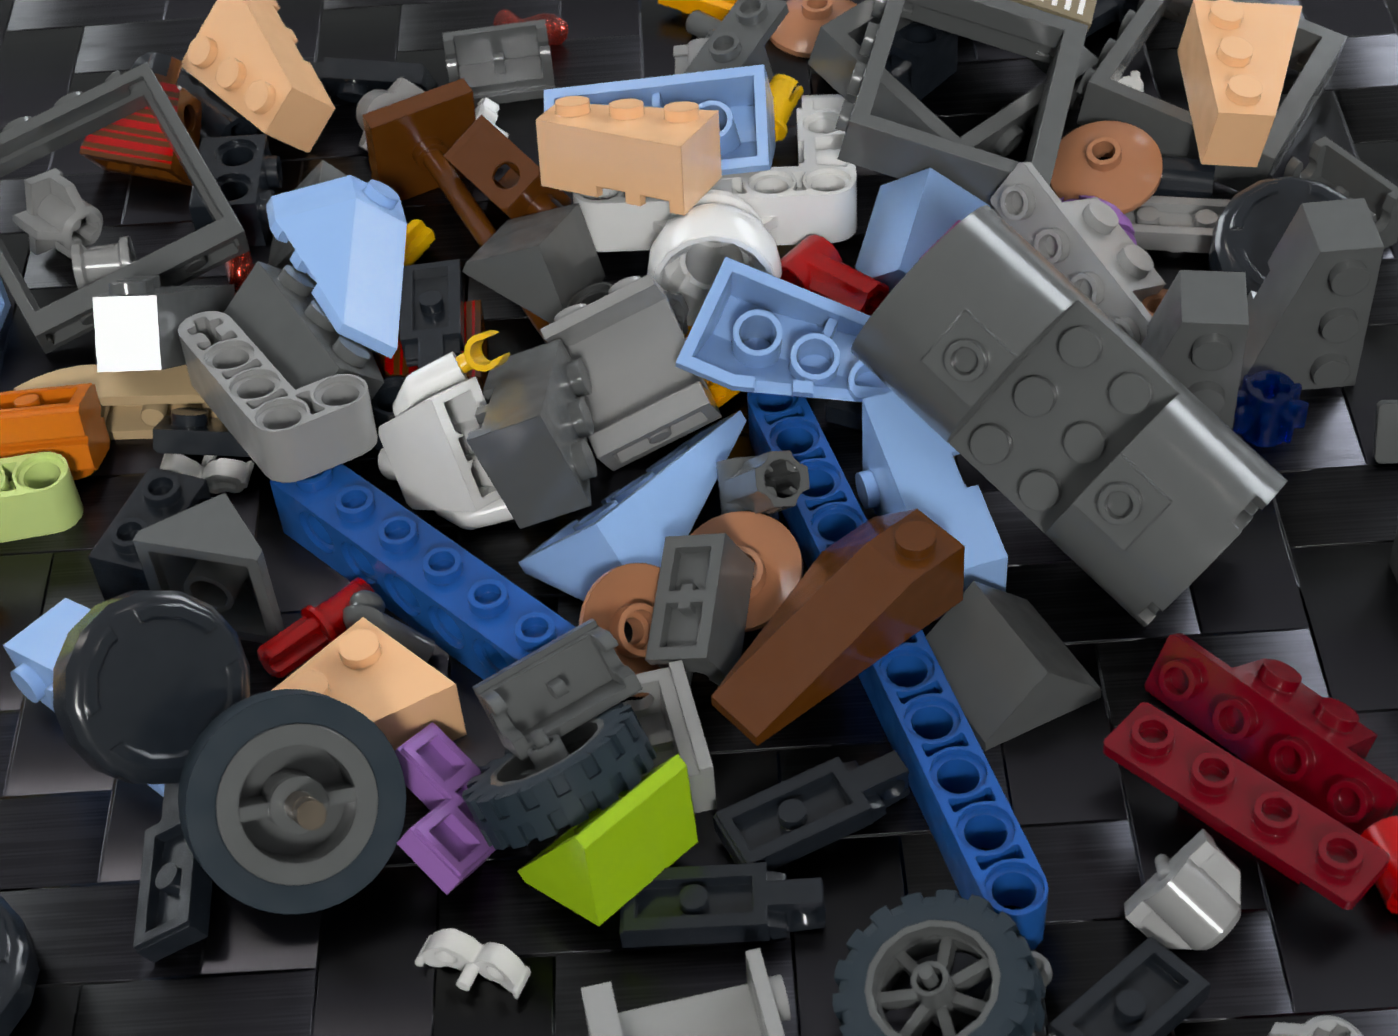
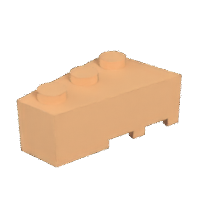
[182,0,335,153]
[1177,0,1302,167]
[536,96,722,216]
[272,617,467,751]

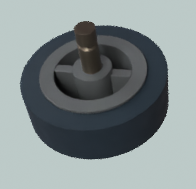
[178,689,406,914]

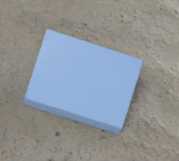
[855,168,991,293]

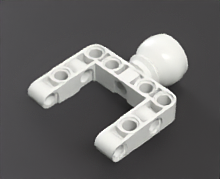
[572,94,857,326]

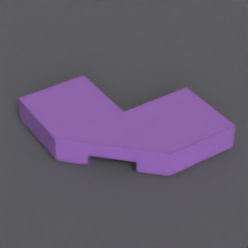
[395,722,496,895]

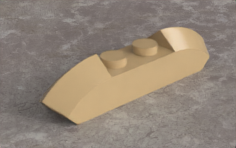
[13,364,218,440]

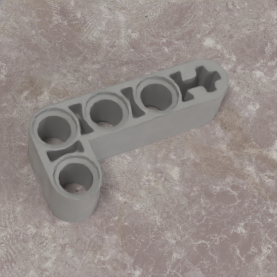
[177,311,378,483]

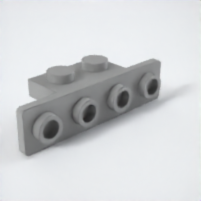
[991,162,1166,346]

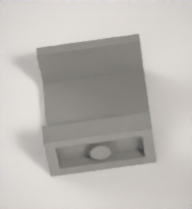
[540,274,722,471]
[581,948,791,1036]

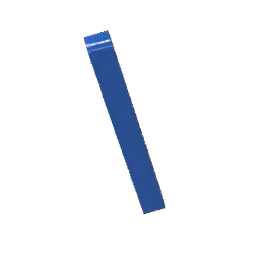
[747,392,1049,951]

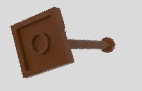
[362,78,551,343]

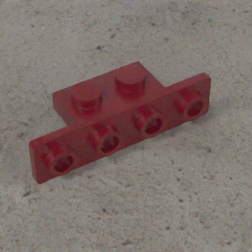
[1145,633,1398,835]
[1103,702,1390,910]

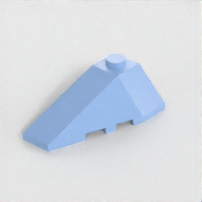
[675,257,892,402]

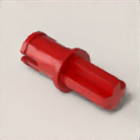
[257,577,375,678]

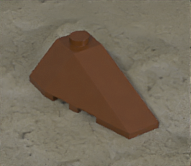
[711,509,965,746]

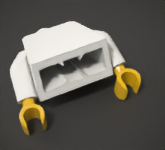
[378,330,514,530]

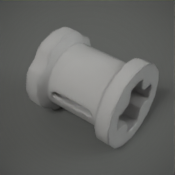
[71,236,137,290]

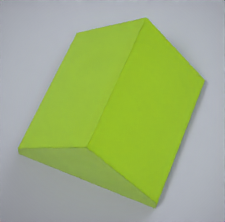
[517,754,698,926]

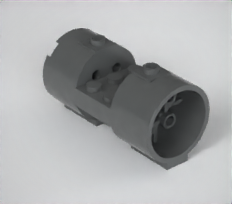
[851,205,1287,627]

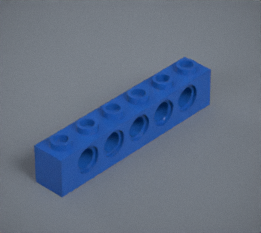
[270,464,575,680]

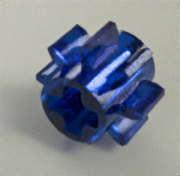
[1233,370,1309,447]

